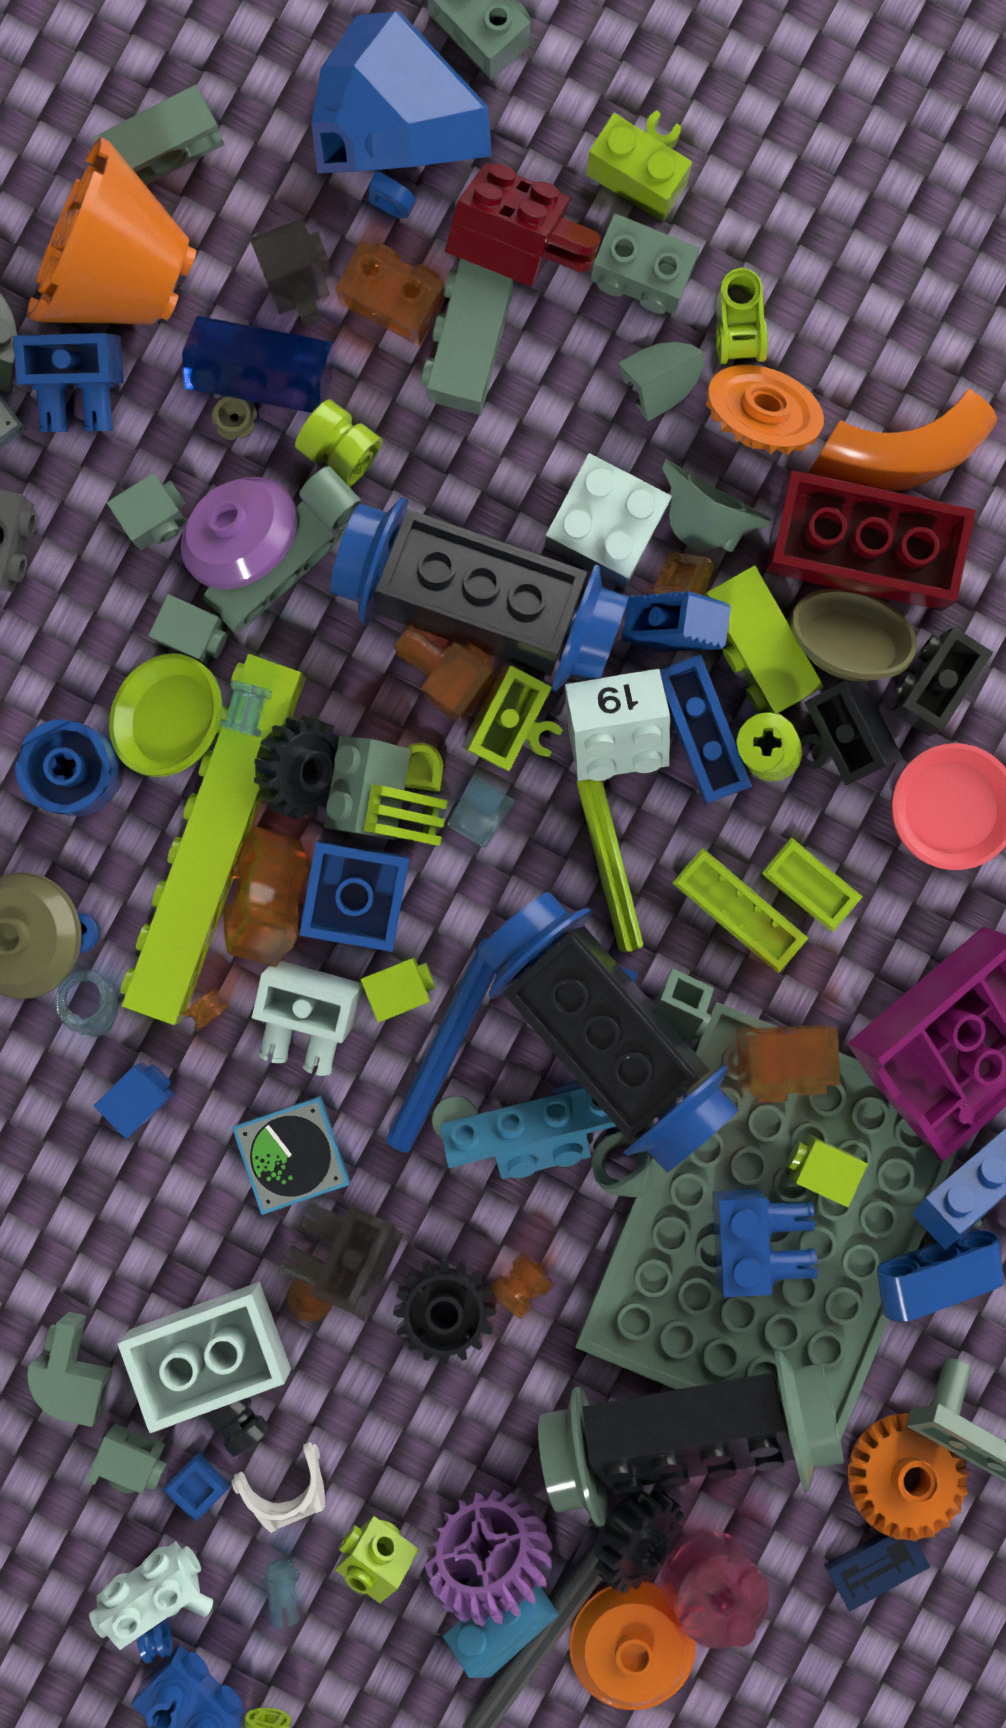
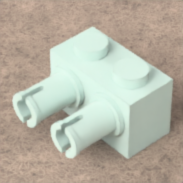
[252,959,363,1076]

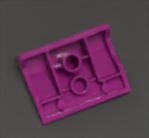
[847,927,1006,1162]

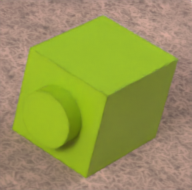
[361,957,436,1023]
[787,1134,868,1207]

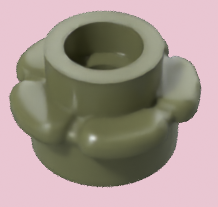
[211,395,257,440]

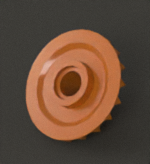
[706,365,824,455]
[848,1413,970,1542]

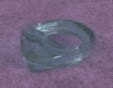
[55,970,119,1037]

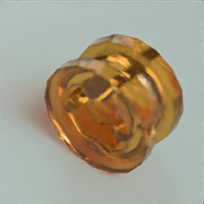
[183,988,230,1032]

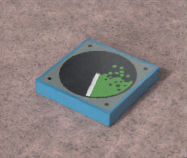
[232,1096,351,1215]

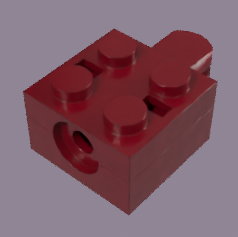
[445,162,600,287]

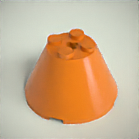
[27,137,197,325]

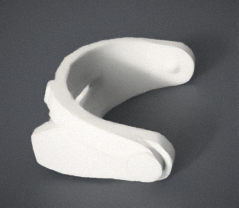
[232,1442,325,1533]

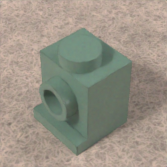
[86,1423,167,1494]

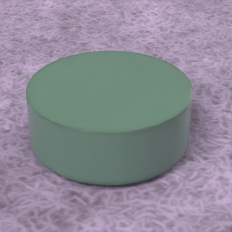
[432,1095,478,1139]

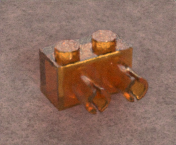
[394,624,494,726]

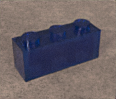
[182,316,333,413]

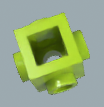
[335,1516,419,1603]

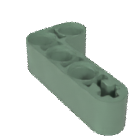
[203,466,363,633]

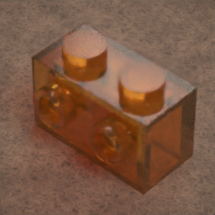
[335,240,445,346]

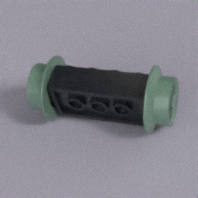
[538,1350,844,1527]

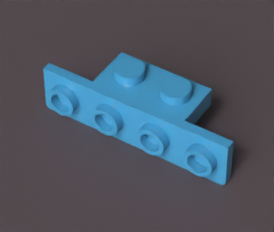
[440,1088,616,1179]

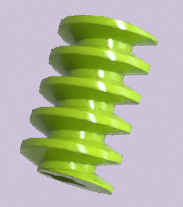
[737,712,802,782]

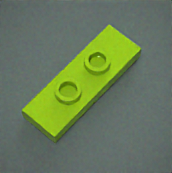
[672,848,808,973]

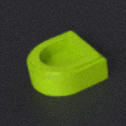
[405,743,444,793]

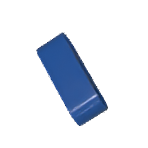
[877,1230,1005,1321]

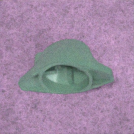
[662,459,771,552]

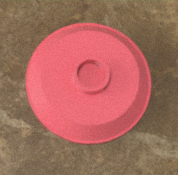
[891,743,1006,870]

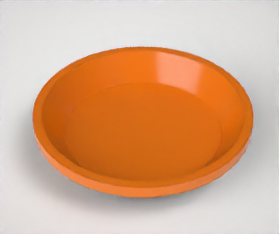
[569,1581,696,1710]

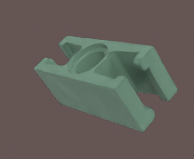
[93,85,225,185]

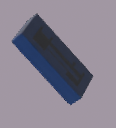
[824,1533,931,1612]

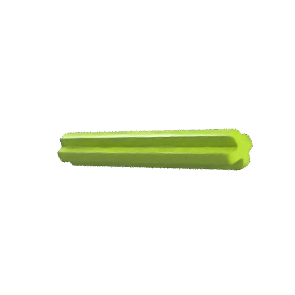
[577,779,643,953]

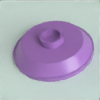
[181,477,298,589]

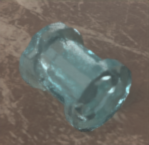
[219,680,273,738]

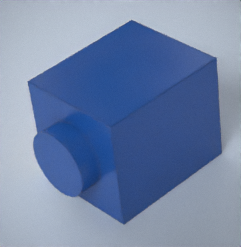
[93,1062,175,1139]

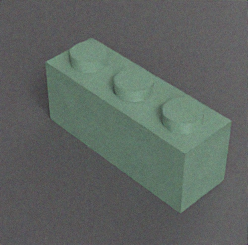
[421,259,515,415]

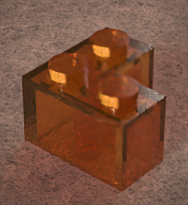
[736,1025,840,1102]

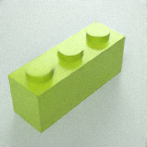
[704,565,824,714]

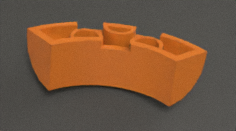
[807,388,998,492]

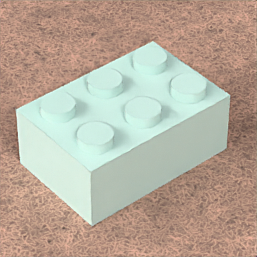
[117,1282,291,1433]

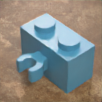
[443,1580,559,1678]

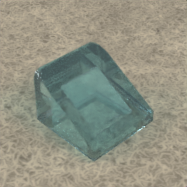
[448,777,515,847]

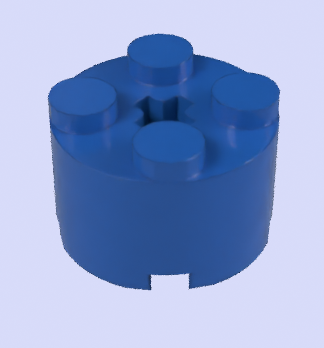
[15,719,122,817]

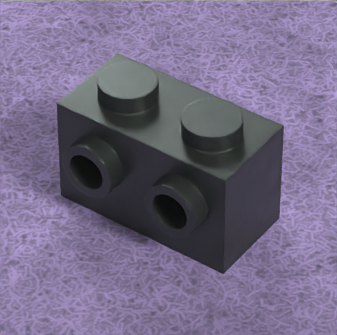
[890,627,993,736]

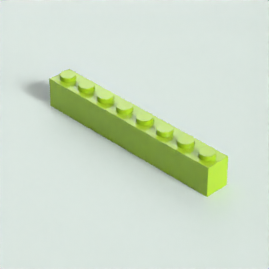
[120,654,306,1025]

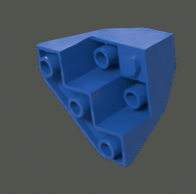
[311,11,492,173]

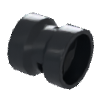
[205,1397,270,1457]

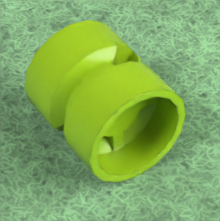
[295,399,383,487]

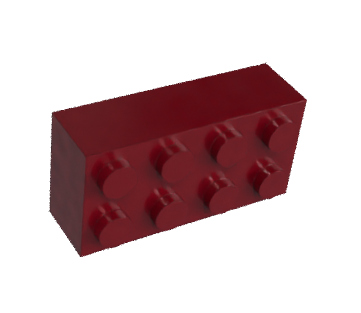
[764,470,976,611]

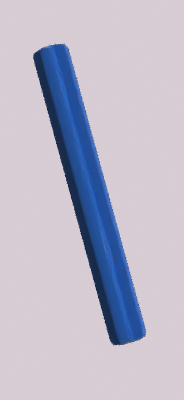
[386,938,495,1153]

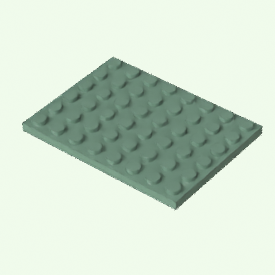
[574,1001,958,1441]

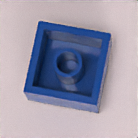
[299,839,409,952]

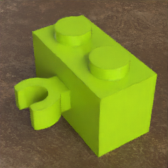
[586,110,692,223]
[461,665,563,771]

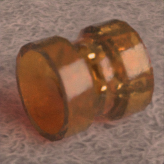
[490,1252,555,1319]

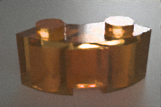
[224,826,311,967]

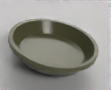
[791,588,917,682]
[0,873,82,999]

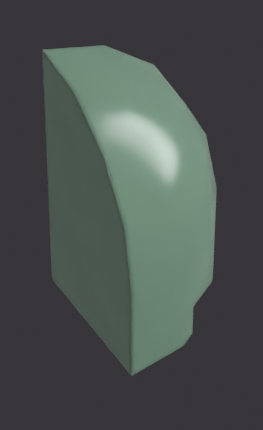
[618,342,704,421]

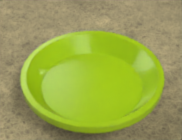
[109,653,222,777]

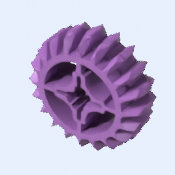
[424,1490,552,1627]

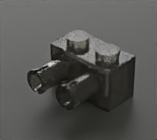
[279,1202,404,1321]

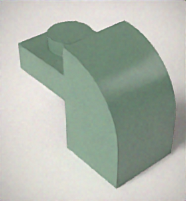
[28,1312,113,1427]

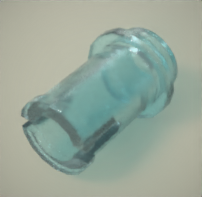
[262,1560,300,1628]

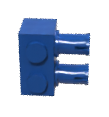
[13,333,124,432]
[712,1189,818,1297]
[131,1644,245,1728]

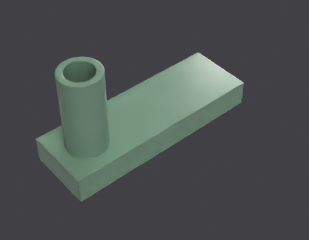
[906,1358,1006,1482]

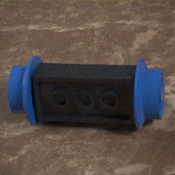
[330,497,629,692]
[479,892,739,1173]

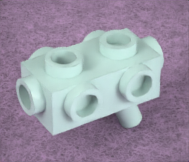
[89,1541,213,1650]

